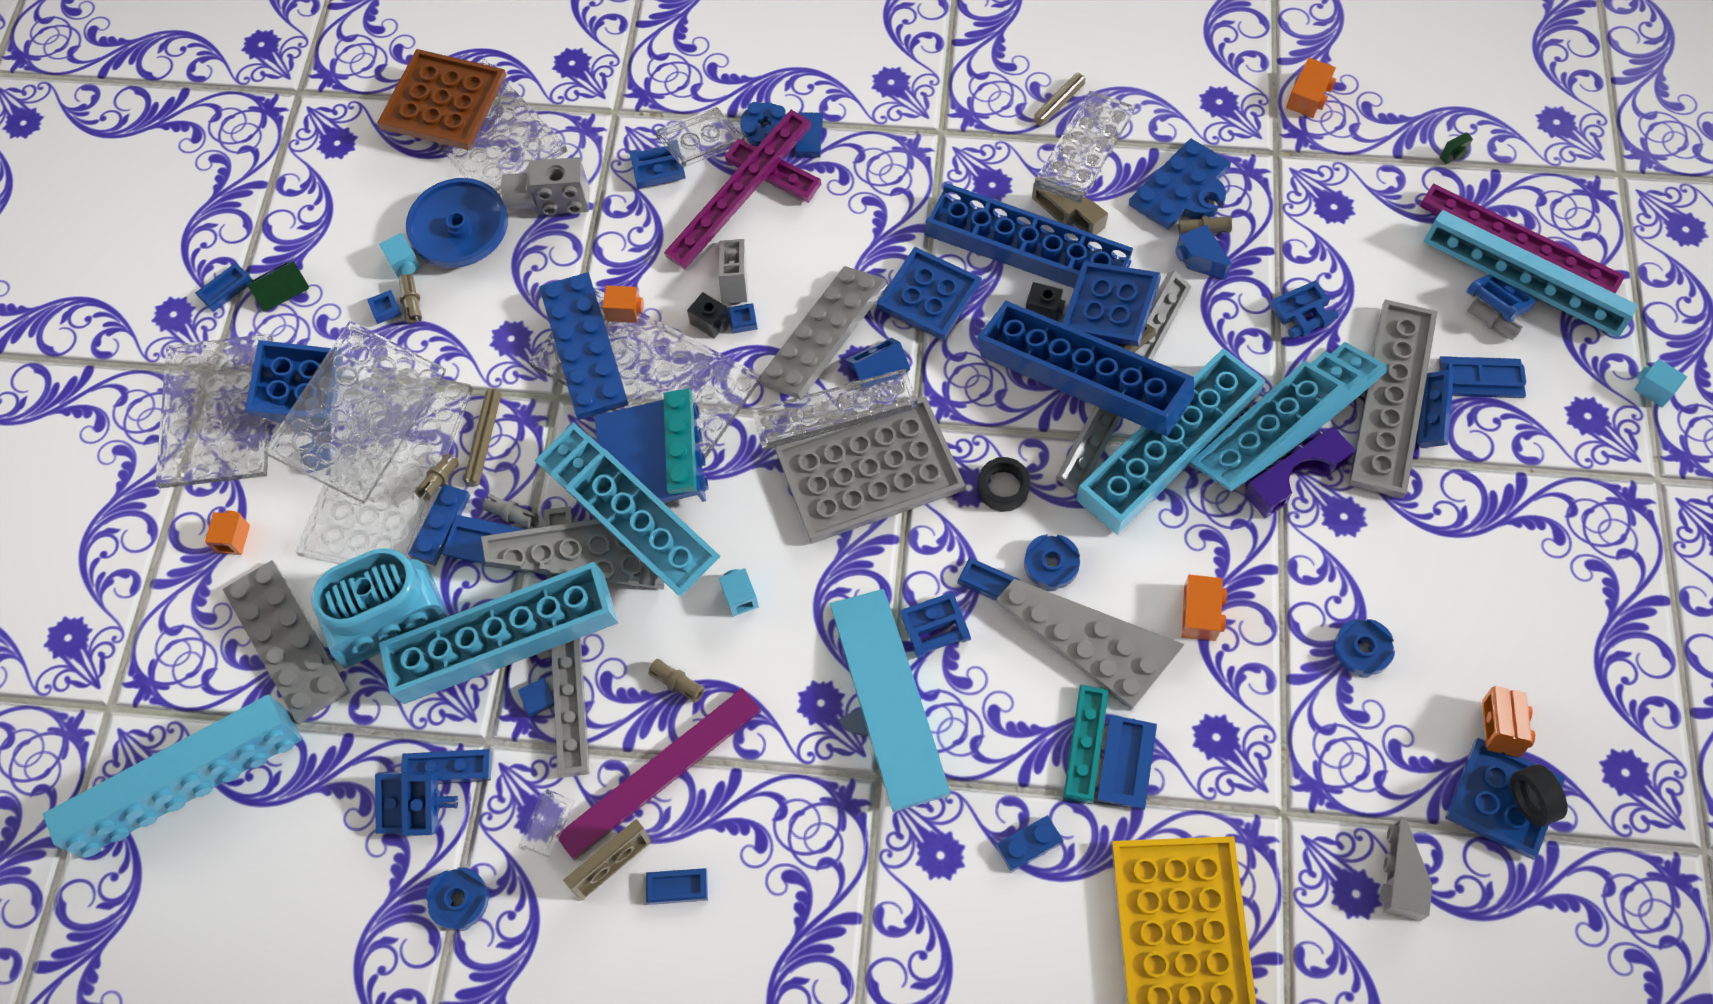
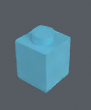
[379,232,421,279]
[1634,359,1687,408]
[719,568,759,617]

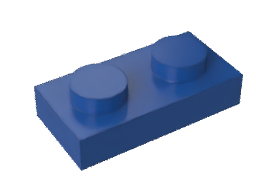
[996,815,1064,873]

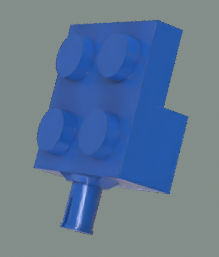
[375,771,458,836]

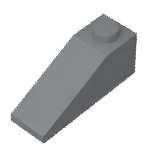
[718,239,747,305]

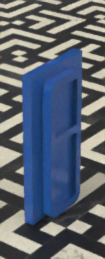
[1439,356,1526,398]
[442,514,527,572]
[1097,715,1157,810]

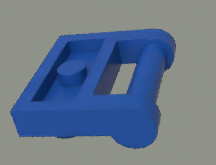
[629,141,686,189]
[1466,274,1537,323]
[900,592,971,659]

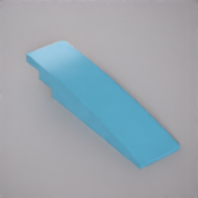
[1190,342,1387,491]
[535,422,721,597]
[830,589,950,812]

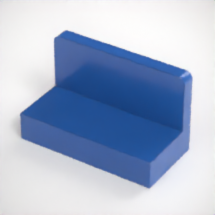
[846,337,910,391]

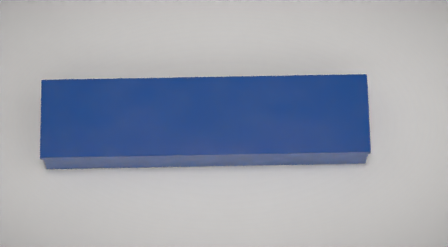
[924,182,1133,288]

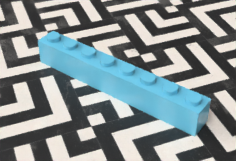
[1423,210,1638,338]

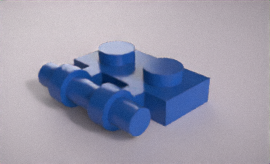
[1269,280,1339,339]

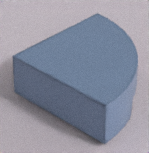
[839,708,869,736]

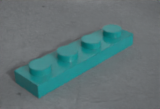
[663,388,697,495]

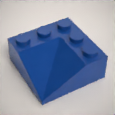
[245,340,343,433]

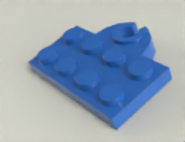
[1129,138,1231,230]

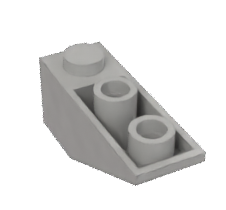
[1380,816,1432,921]

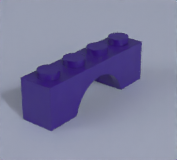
[1244,426,1355,519]

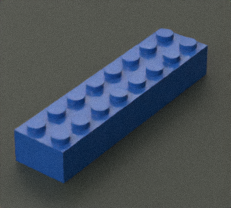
[977,300,1194,436]

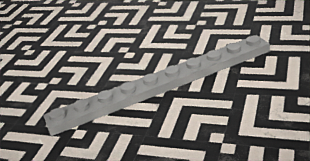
[1056,270,1192,494]
[543,506,590,778]

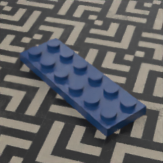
[539,272,629,420]

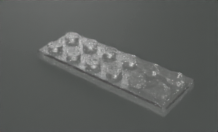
[1034,91,1135,203]
[752,369,919,450]

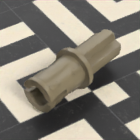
[399,274,422,324]

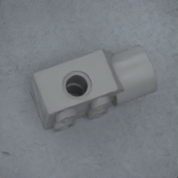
[501,157,590,216]

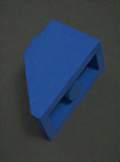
[1175,225,1232,280]

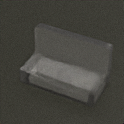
[518,789,575,858]

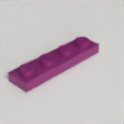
[725,138,822,203]

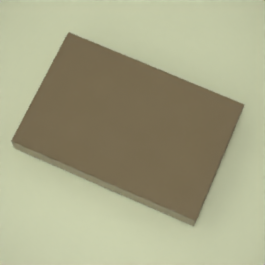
[563,819,652,900]

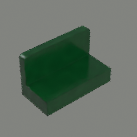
[247,259,309,312]

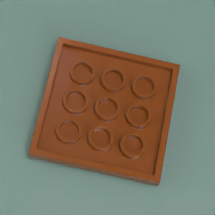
[377,49,507,150]

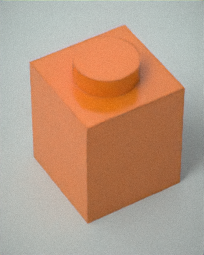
[602,285,644,323]
[205,510,250,555]

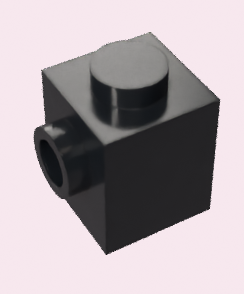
[1025,282,1066,321]
[687,292,730,339]

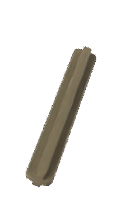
[464,389,501,486]

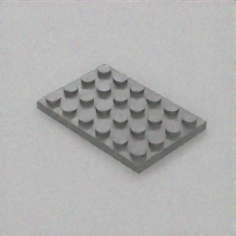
[775,396,966,544]

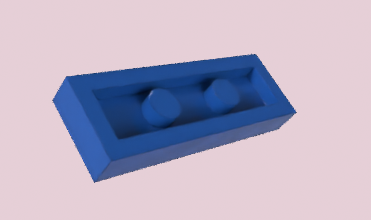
[1417,370,1454,448]
[408,484,470,567]
[401,749,492,783]

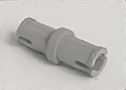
[1467,297,1523,341]
[483,494,539,529]

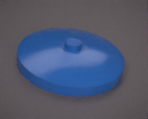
[406,178,508,268]

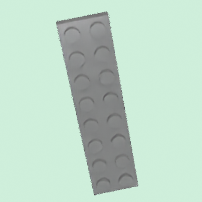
[1348,299,1438,499]

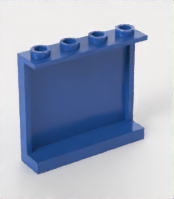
[595,399,709,503]

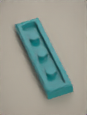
[1063,684,1109,804]

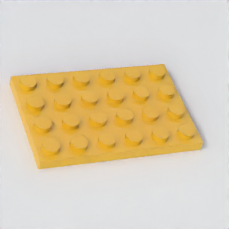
[1111,836,1256,1004]

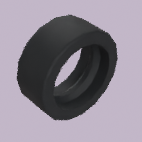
[978,457,1030,512]
[1510,764,1568,827]

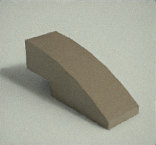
[1032,180,1108,235]

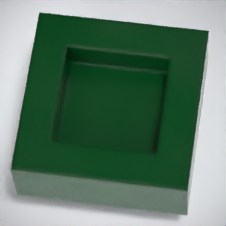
[1439,132,1473,165]

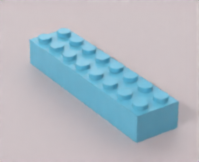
[1076,348,1265,535]
[379,562,619,704]
[42,694,302,858]

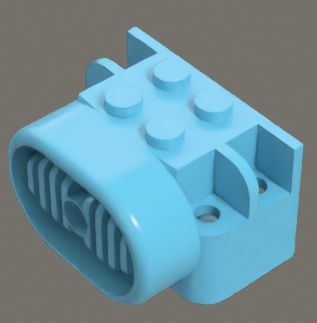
[311,548,449,669]

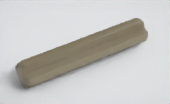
[1033,72,1086,126]

